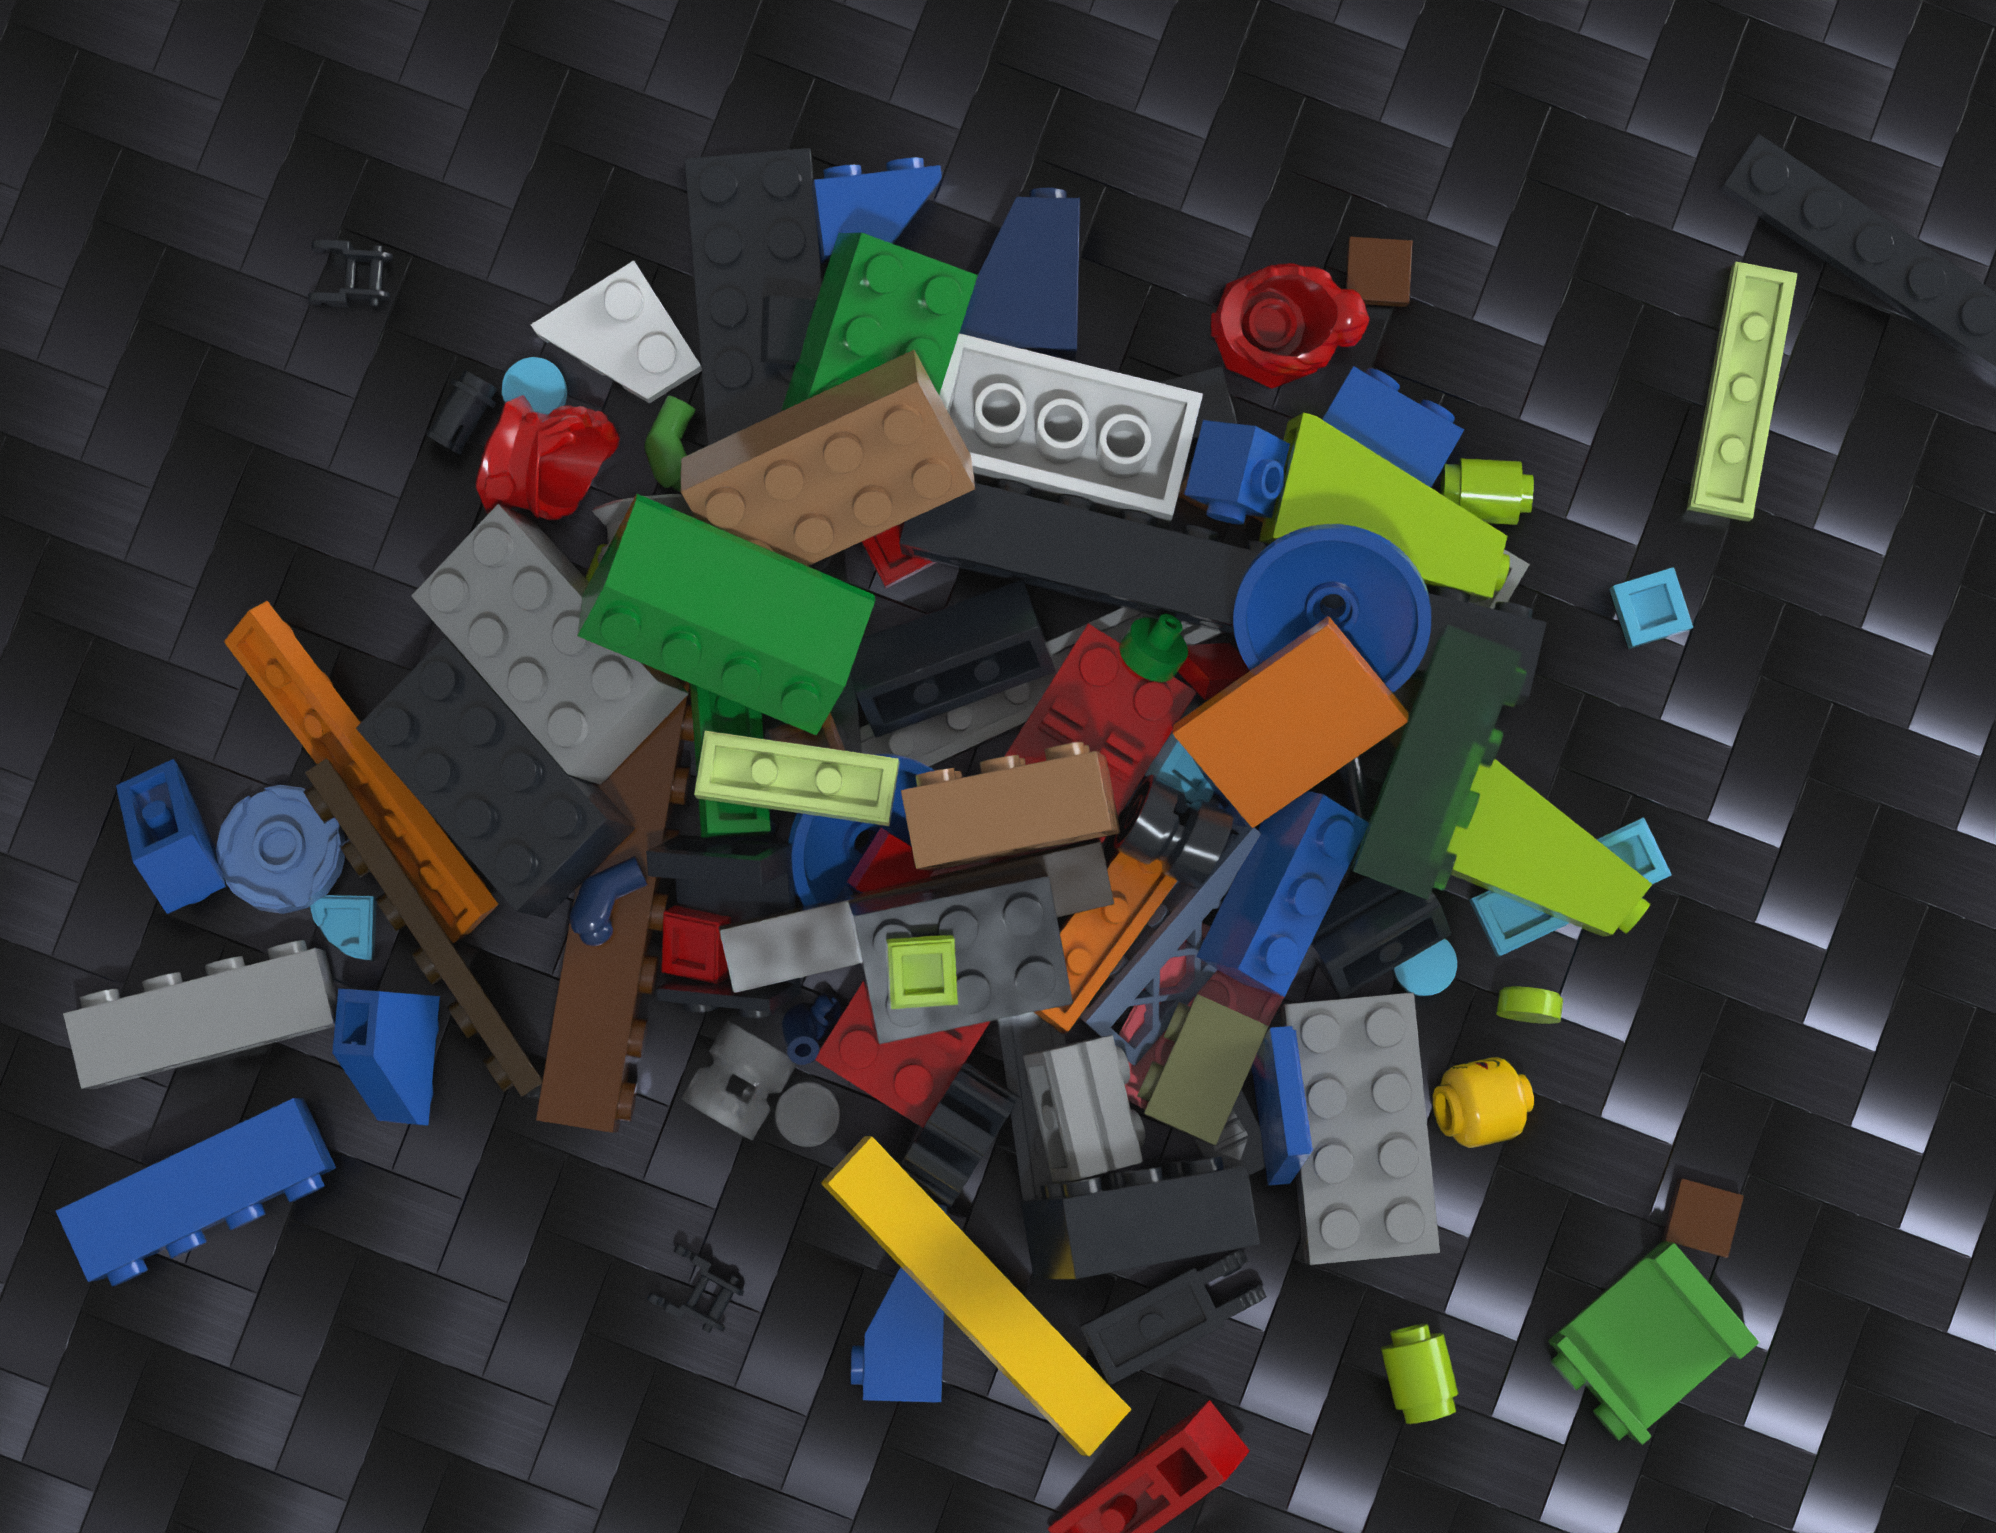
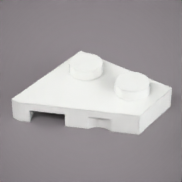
[531,261,702,404]

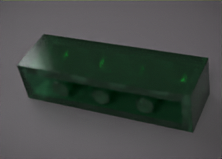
[1351,625,1527,900]

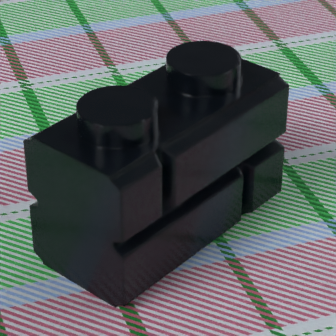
[1308,854,1452,999]

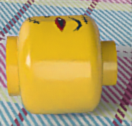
[1433,1057,1534,1148]

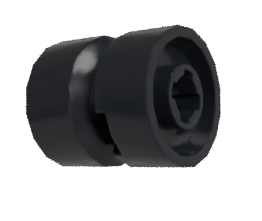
[1114,774,1233,889]

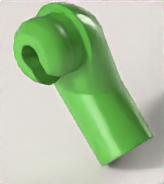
[644,396,696,492]

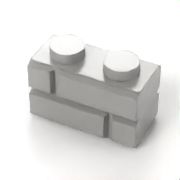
[1023,1035,1145,1182]

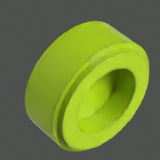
[1496,986,1563,1024]

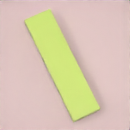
[1687,262,1798,522]

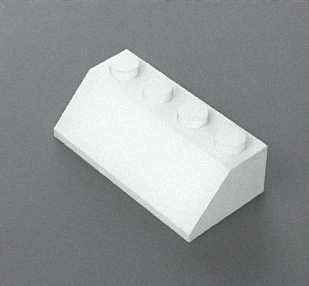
[939,333,1203,530]

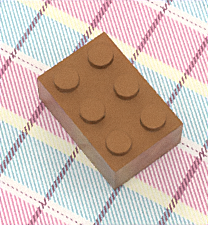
[901,742,1121,871]

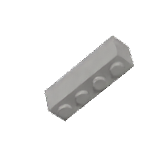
[63,940,337,1089]

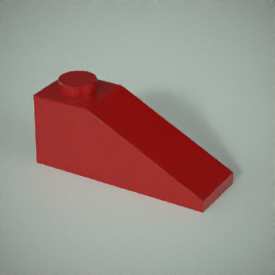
[1047,1400,1250,1533]

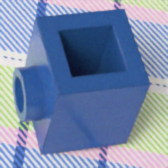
[1184,420,1290,524]

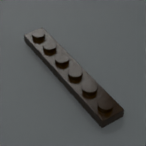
[303,758,543,1097]

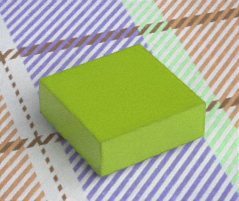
[886,935,958,1009]

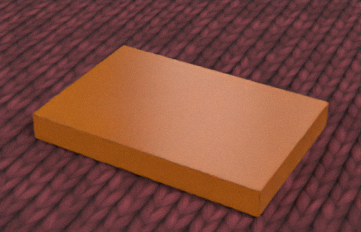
[1172,616,1409,828]

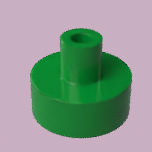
[1119,614,1188,682]

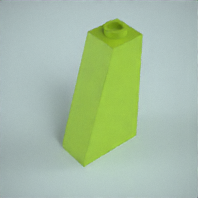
[1259,412,1510,604]
[1383,739,1652,937]

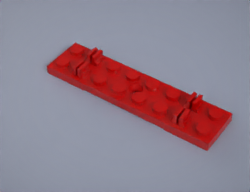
[815,623,1196,1128]

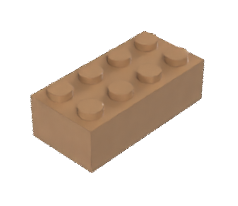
[681,350,975,566]

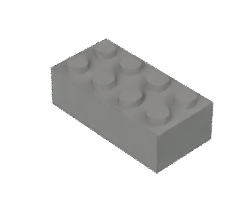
[412,504,689,785]
[1279,993,1440,1265]

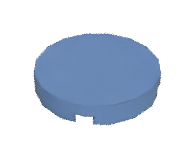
[216,785,345,914]

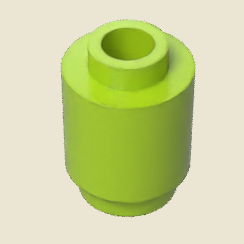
[1440,458,1534,525]
[1381,1324,1459,1424]

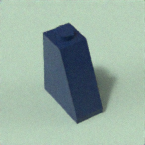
[959,188,1080,361]

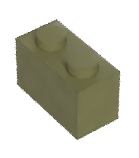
[1137,994,1269,1146]

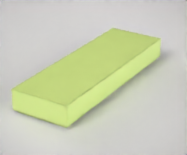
[694,731,900,826]

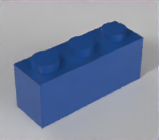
[1196,791,1369,997]

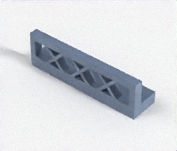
[1078,823,1261,1066]

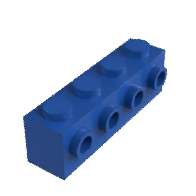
[56,1098,336,1287]

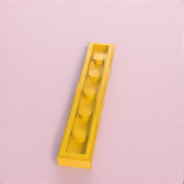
[821,1136,1131,1457]

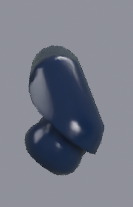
[570,856,648,946]
[782,993,846,1065]

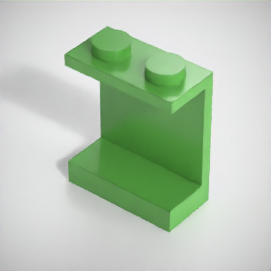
[1548,1241,1760,1445]

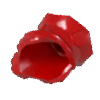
[1211,263,1369,389]
[475,395,620,520]

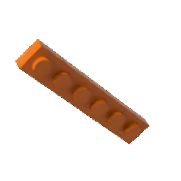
[224,601,499,943]

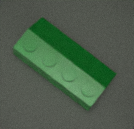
[577,494,875,735]

